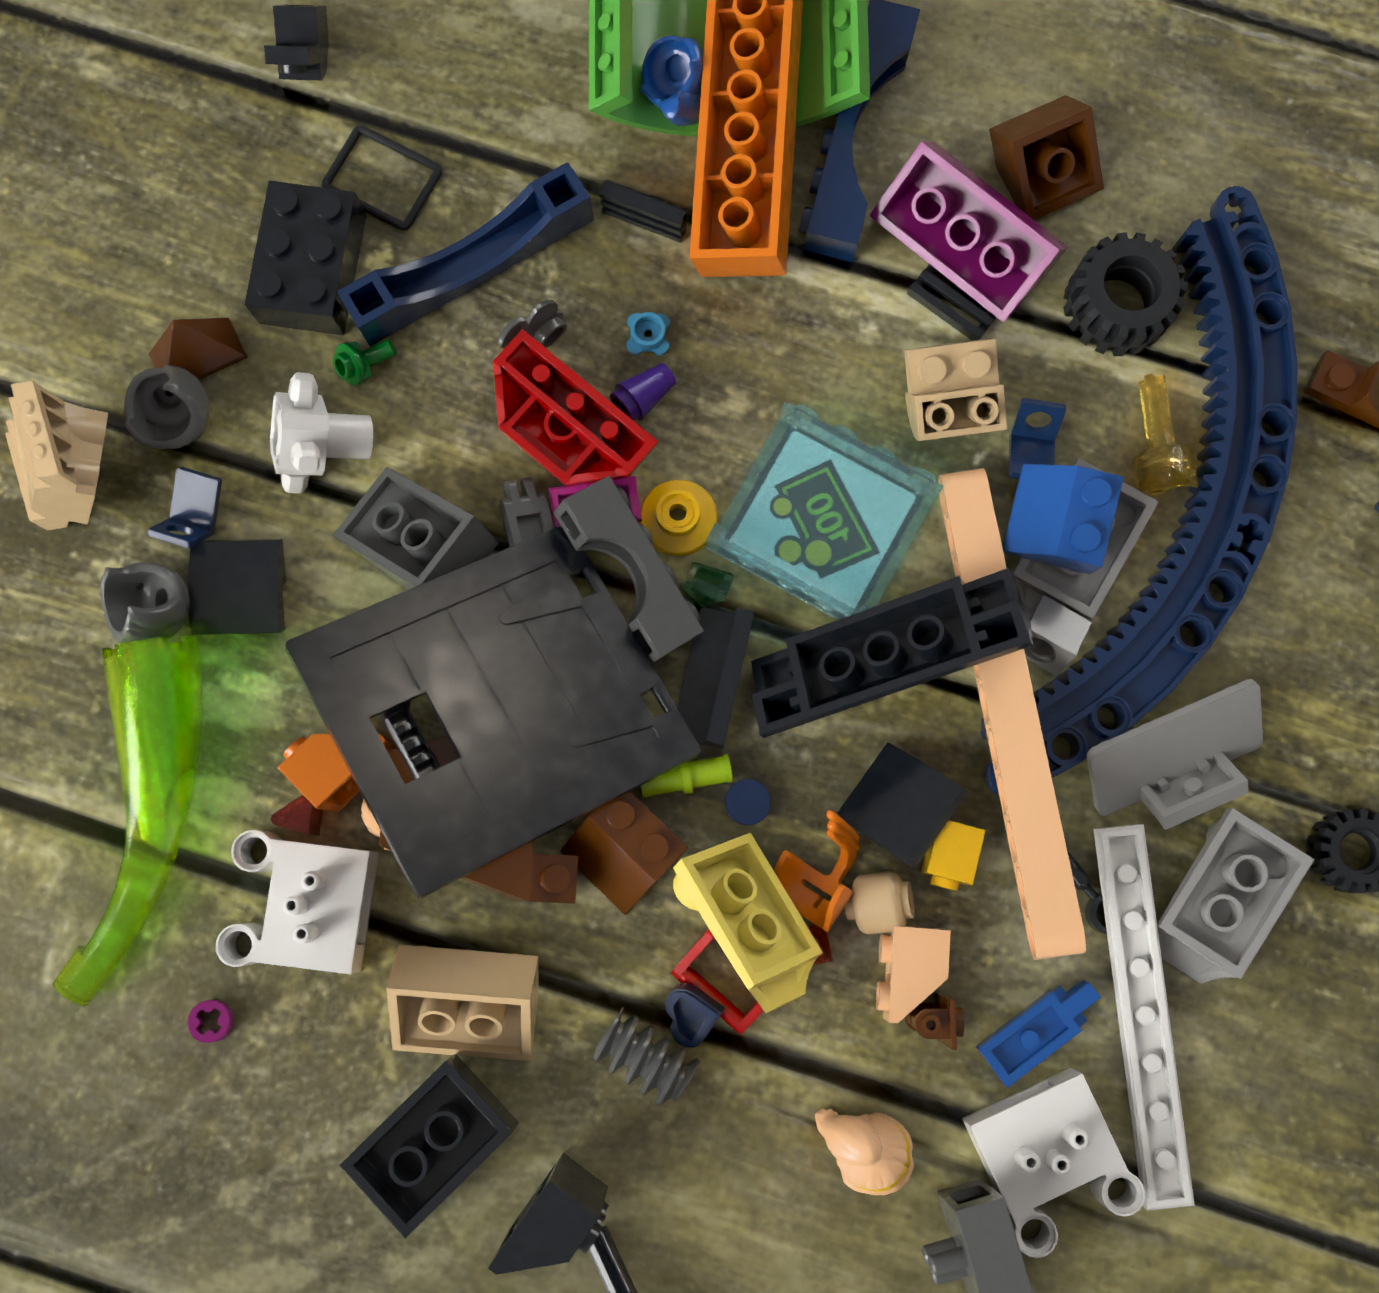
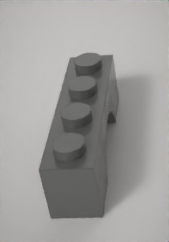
[553,476,704,664]

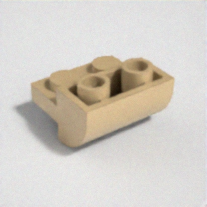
[904,338,1007,441]

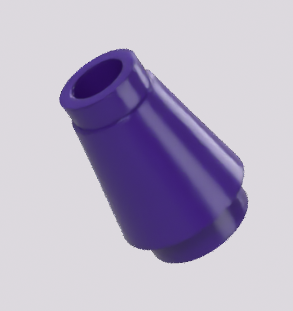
[609,363,676,421]

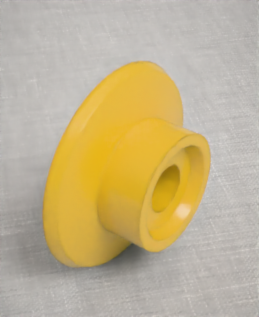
[639,479,718,556]

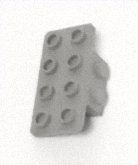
[1087,679,1263,830]

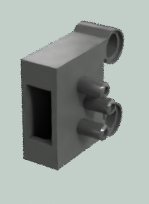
[922,1179,1033,1293]

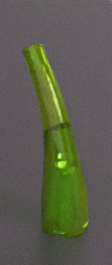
[52,636,203,1006]

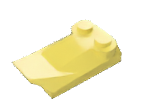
[673,833,823,1014]

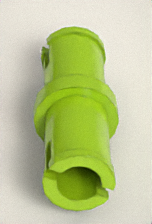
[640,754,733,799]

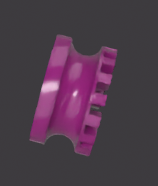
[187,1000,234,1043]

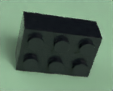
[244,180,367,335]
[339,1054,519,1239]

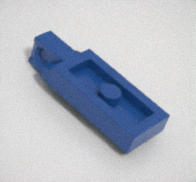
[975,980,1101,1088]

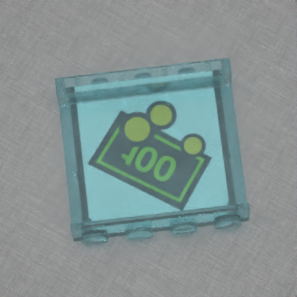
[706,401,943,620]

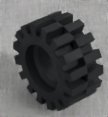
[1306,809,1379,893]

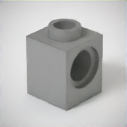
[1024,595,1092,676]

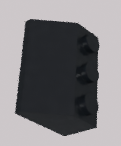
[488,1153,609,1275]

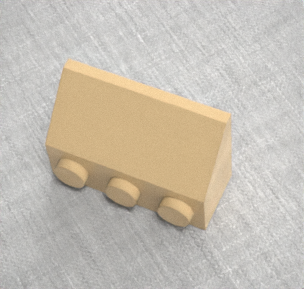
[386,945,539,1062]

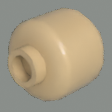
[845,871,915,935]

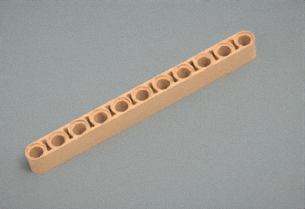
[938,468,1086,960]

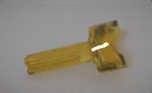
[1132,373,1199,498]

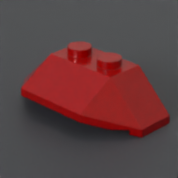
[492,329,659,487]

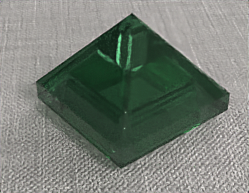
[682,562,734,606]

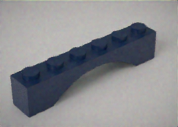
[799,0,920,262]
[337,162,594,346]

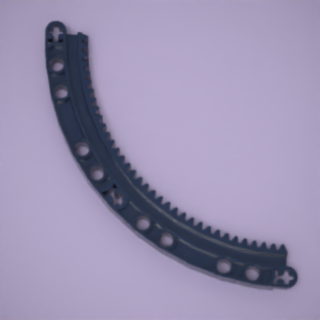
[980,186,1298,796]

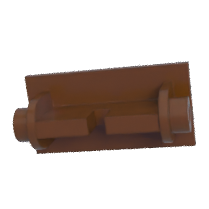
[905,992,964,1050]

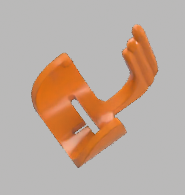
[774,810,860,932]

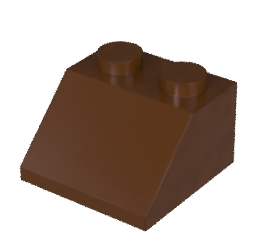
[989,95,1104,220]
[560,792,689,915]

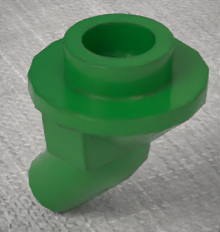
[333,339,397,386]

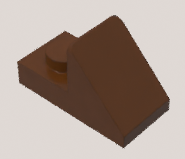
[1304,350,1379,428]

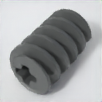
[593,1007,701,1107]

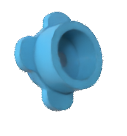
[626,312,670,356]

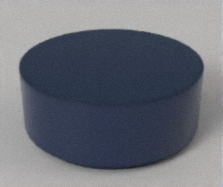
[725,779,771,826]

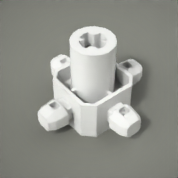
[270,372,373,494]

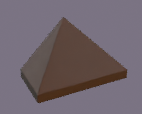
[149,318,247,392]

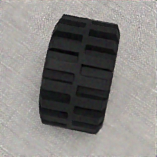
[1063,232,1188,356]

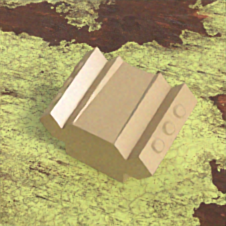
[5,380,108,530]

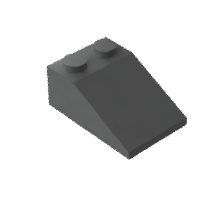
[333,467,499,590]

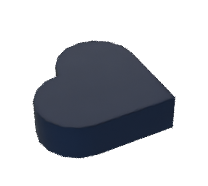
[665,983,725,1048]

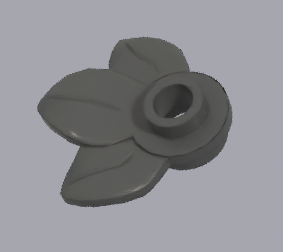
[497,300,567,348]

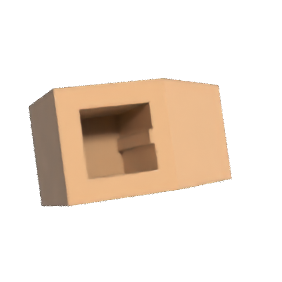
[876,926,951,1023]

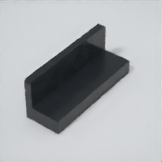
[677,607,754,749]

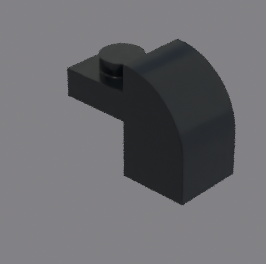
[264,4,329,81]

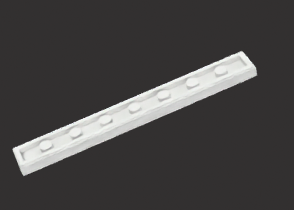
[1093,824,1195,1211]

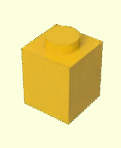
[920,820,986,891]

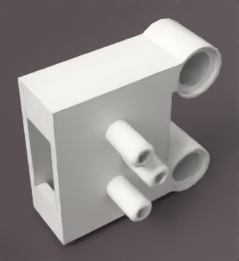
[216,830,379,974]
[962,1068,1145,1258]

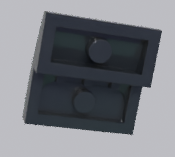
[189,539,286,635]
[837,742,968,869]

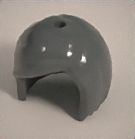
[124,365,209,449]
[99,562,190,646]

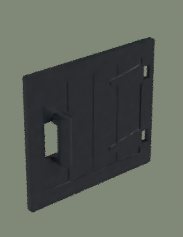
[285,526,701,898]

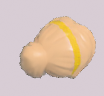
[815,1108,915,1195]

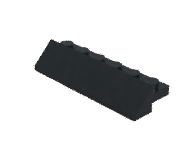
[751,567,1033,738]

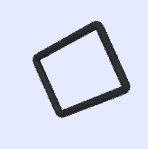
[322,125,443,230]

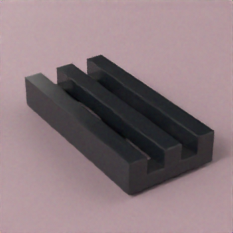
[599,180,686,243]
[907,264,997,341]

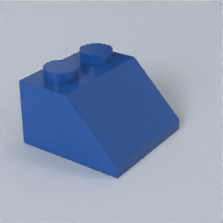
[1002,464,1124,574]

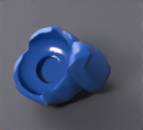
[640,36,703,126]

